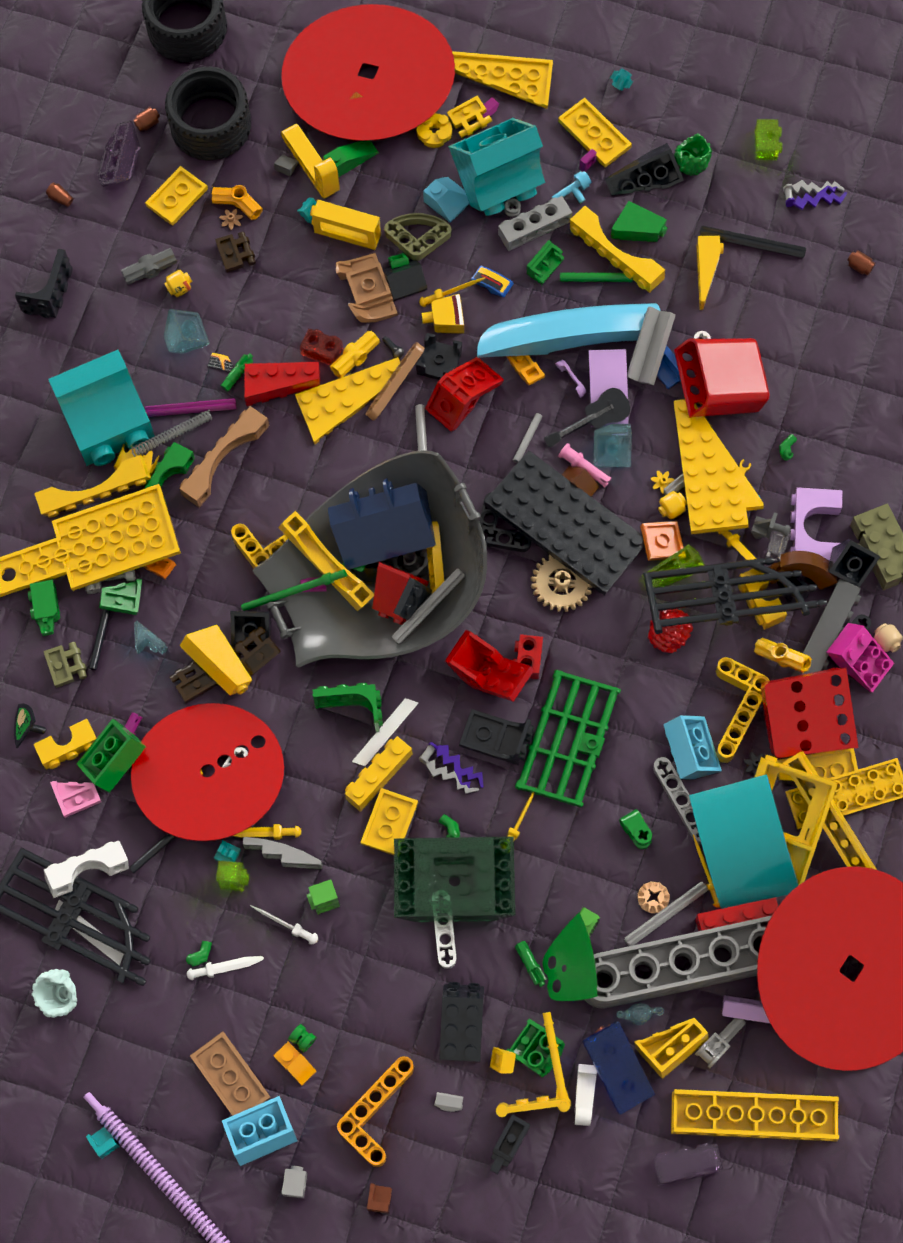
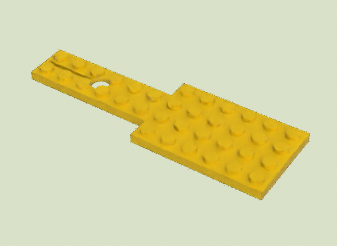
[0,484,181,597]

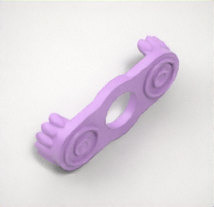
[555,359,586,398]

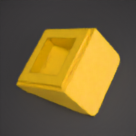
[490,1047,516,1073]

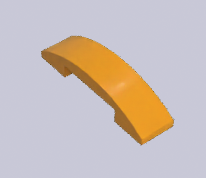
[506,355,545,385]

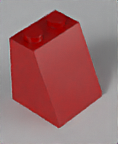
[372,562,429,625]

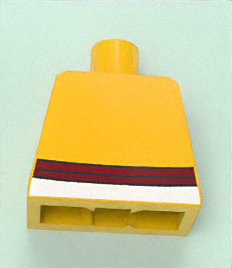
[421,294,464,333]

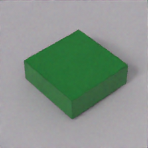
[388,253,409,269]

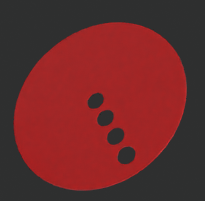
[131,703,284,841]

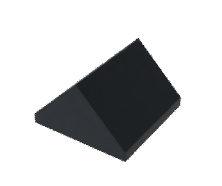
[382,259,428,301]
[828,539,881,588]
[230,611,272,648]

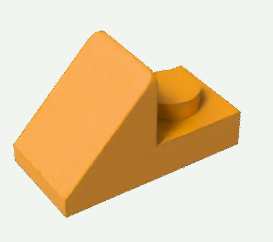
[273,1041,317,1086]

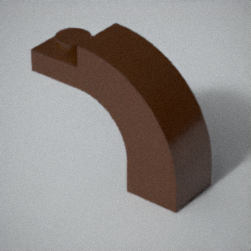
[769,551,837,590]

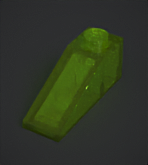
[642,544,705,588]

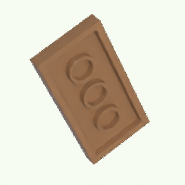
[190,1032,271,1116]

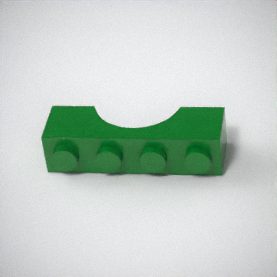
[144,442,195,505]

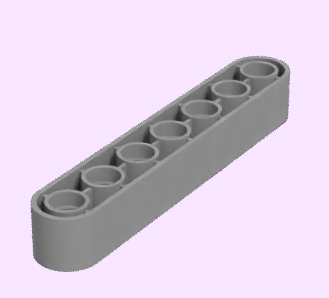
[584,916,772,1008]

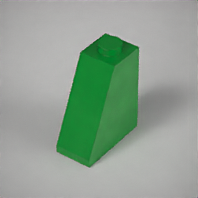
[611,201,668,242]

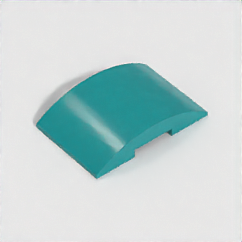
[689,774,798,909]

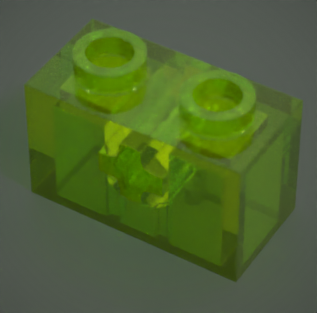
[755,119,782,160]
[216,860,249,891]

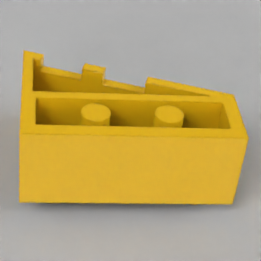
[634,1018,708,1079]

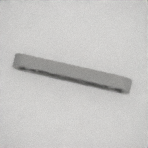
[653,757,701,844]

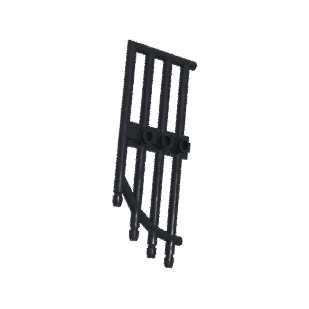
[643,557,827,634]
[0,847,151,986]

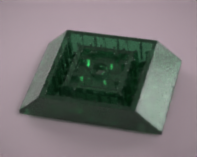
[394,837,516,922]

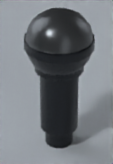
[382,336,404,358]

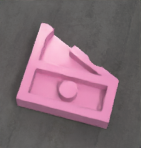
[50,781,101,818]

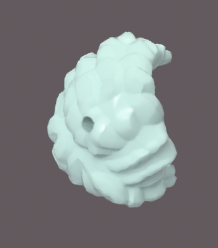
[32,969,77,1018]

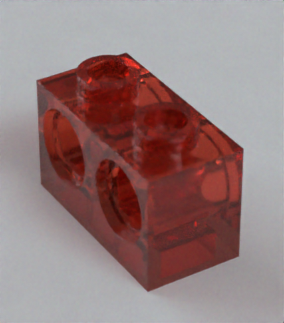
[300,328,343,365]

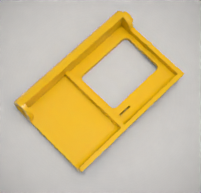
[755,755,837,885]

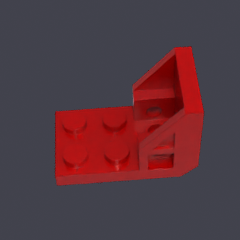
[425,357,504,432]
[445,630,534,702]

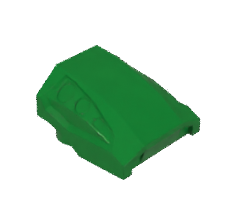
[507,1019,565,1077]

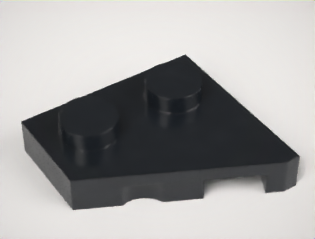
[393,578,432,620]

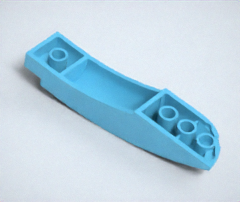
[477,303,661,358]

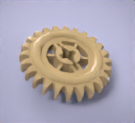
[531,554,592,612]

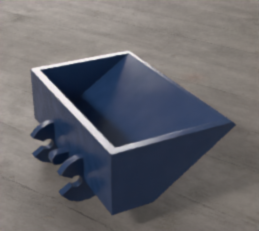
[328,478,436,570]

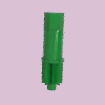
[220,353,253,392]
[515,941,546,987]

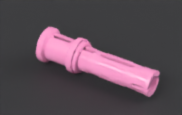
[558,443,612,488]

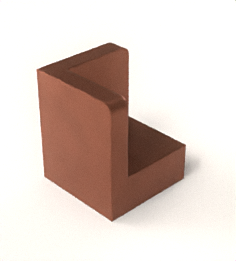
[367,1183,392,1213]

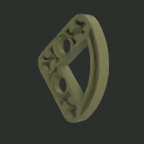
[384,213,451,261]

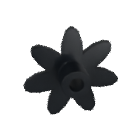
[744,753,764,776]

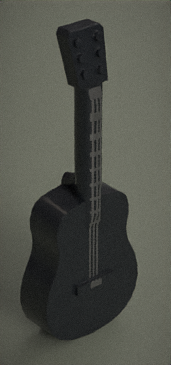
[544,388,630,448]

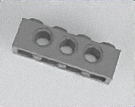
[498,196,572,251]

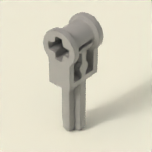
[695,1018,746,1068]

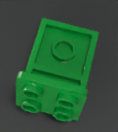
[312,683,383,732]

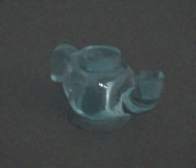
[617,1003,664,1025]

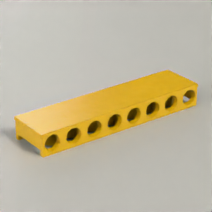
[671,1089,839,1141]

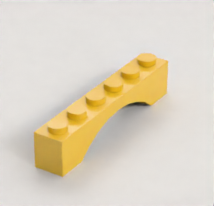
[570,206,665,293]
[34,455,151,518]
[278,511,374,611]

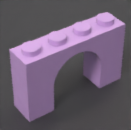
[790,488,842,561]

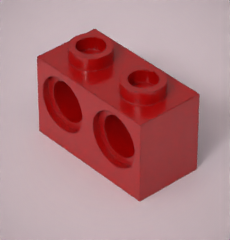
[513,634,543,679]

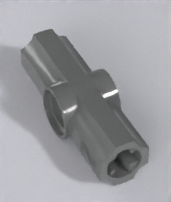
[121,248,177,285]

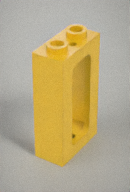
[310,200,381,250]

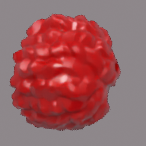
[648,609,693,653]

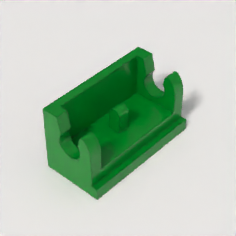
[526,240,564,285]

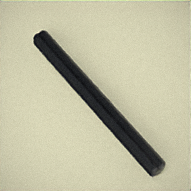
[700,225,806,258]

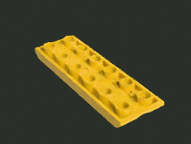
[785,758,903,829]

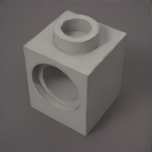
[282,1166,308,1199]

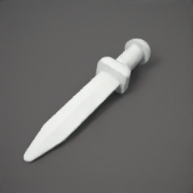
[250,905,318,944]
[187,956,264,980]

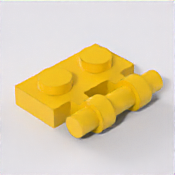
[447,95,492,138]

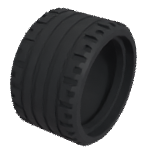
[142,0,227,62]
[165,66,251,161]

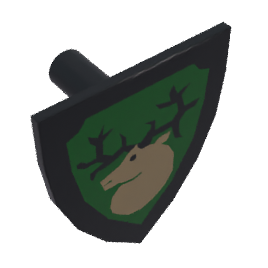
[14,703,46,749]

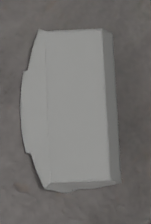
[434,1092,463,1112]

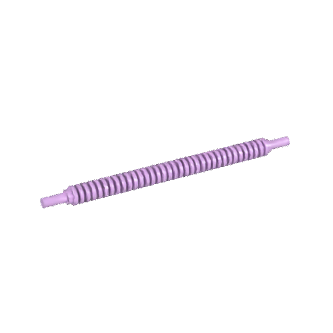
[83,1092,230,1243]

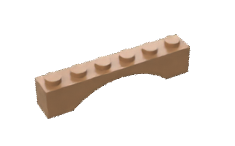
[180,406,269,508]

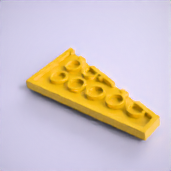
[452,51,553,109]
[295,357,400,444]

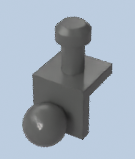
[751,513,791,539]

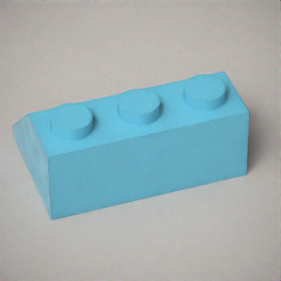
[663,715,722,779]
[222,1096,298,1166]

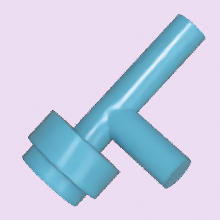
[552,171,592,204]

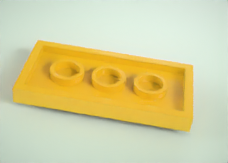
[558,98,632,168]

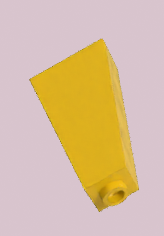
[180,625,252,696]

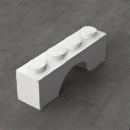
[44,841,129,898]

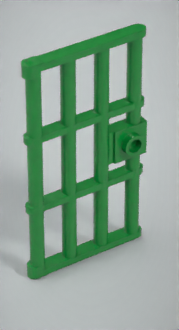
[515,670,621,808]

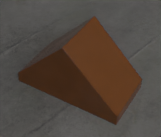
[562,466,599,497]

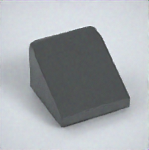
[274,155,299,177]

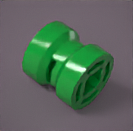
[288,1024,317,1053]

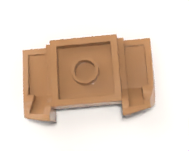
[336,253,398,322]

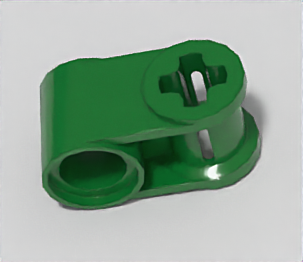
[619,809,652,849]

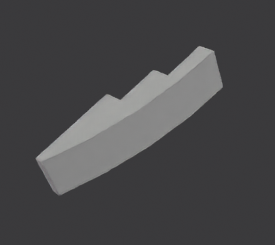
[243,837,323,869]

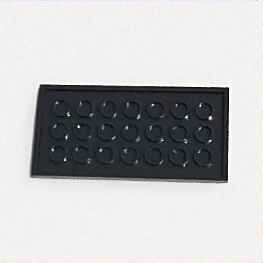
[483,451,645,596]

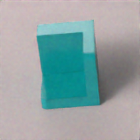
[86,1127,119,1159]

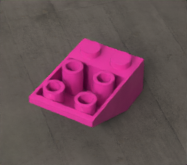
[826,623,894,693]

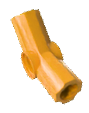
[212,185,263,220]

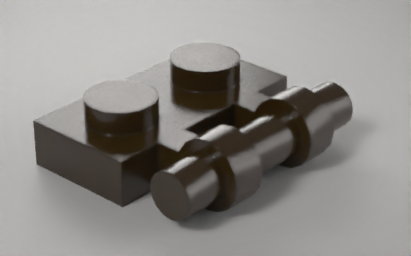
[215,232,256,273]
[233,626,281,676]
[170,660,219,704]

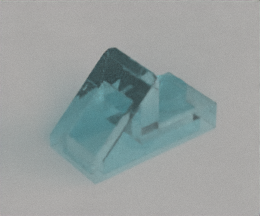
[134,620,168,655]

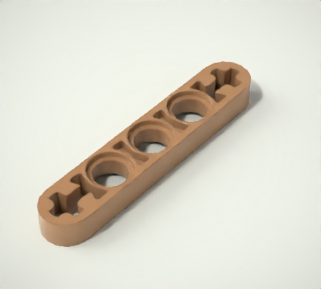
[365,342,425,421]

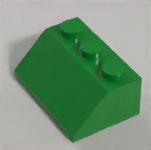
[77,719,146,793]

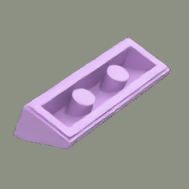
[722,995,770,1023]

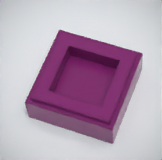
[579,149,597,172]

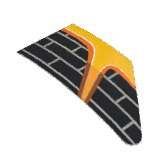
[208,353,234,372]

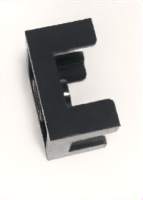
[416,333,462,380]

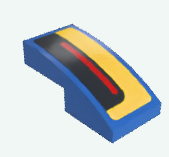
[471,266,514,297]

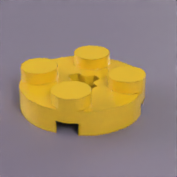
[417,113,452,148]

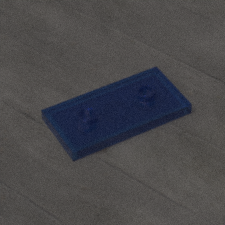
[582,1021,655,1115]

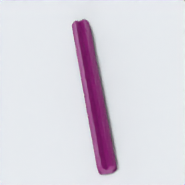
[144,398,236,417]

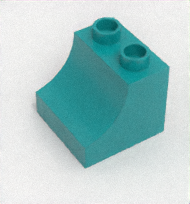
[448,118,546,215]
[48,350,155,466]

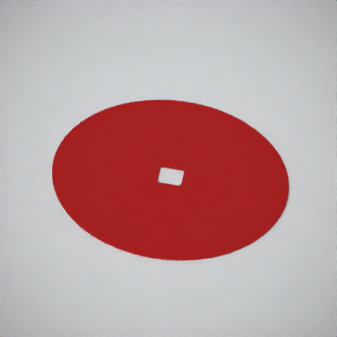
[282,4,455,141]
[757,867,903,1071]

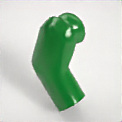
[779,434,797,460]
[439,814,460,842]
[186,941,212,966]

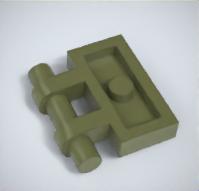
[43,642,87,688]

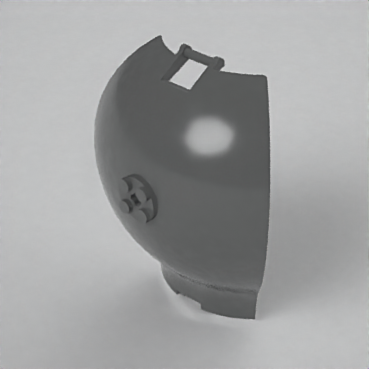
[253,450,487,667]

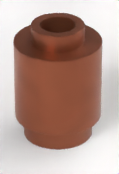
[133,107,160,132]
[847,250,876,276]

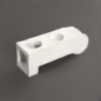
[575,1064,598,1126]

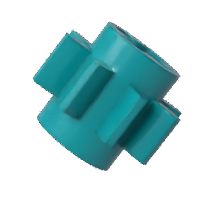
[610,68,633,91]

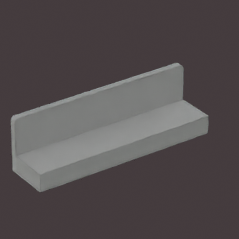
[627,307,676,385]

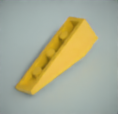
[696,236,724,310]

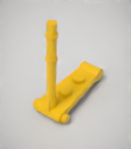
[496,1012,571,1117]

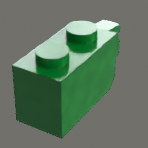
[28,580,60,636]

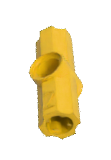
[330,331,380,378]
[754,638,812,673]

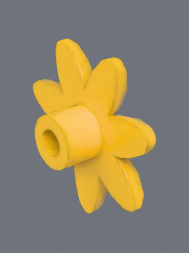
[651,471,675,494]

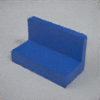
[657,345,687,389]

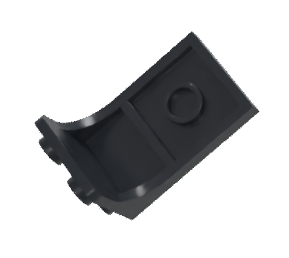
[15,249,73,318]
[459,709,534,766]
[440,982,484,1062]

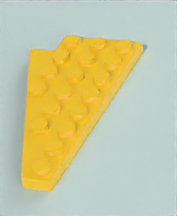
[674,399,764,534]

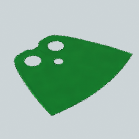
[542,913,597,1001]

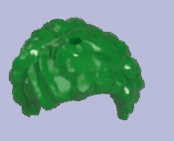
[674,133,712,176]

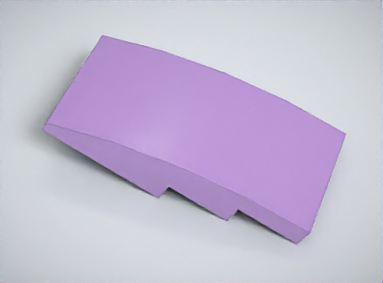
[589,349,629,427]

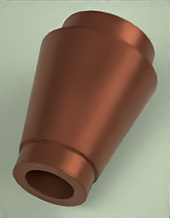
[46,182,74,207]

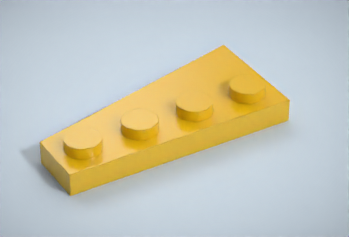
[777,748,859,781]

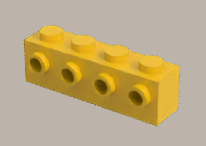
[345,736,413,812]

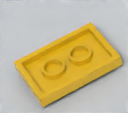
[145,166,208,226]
[361,788,418,857]

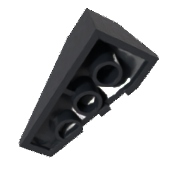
[605,143,684,195]

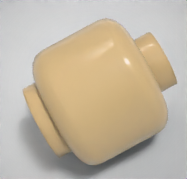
[874,623,903,653]

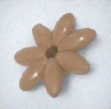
[219,209,243,230]

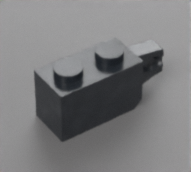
[490,1114,531,1175]

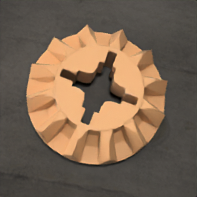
[638,881,670,913]

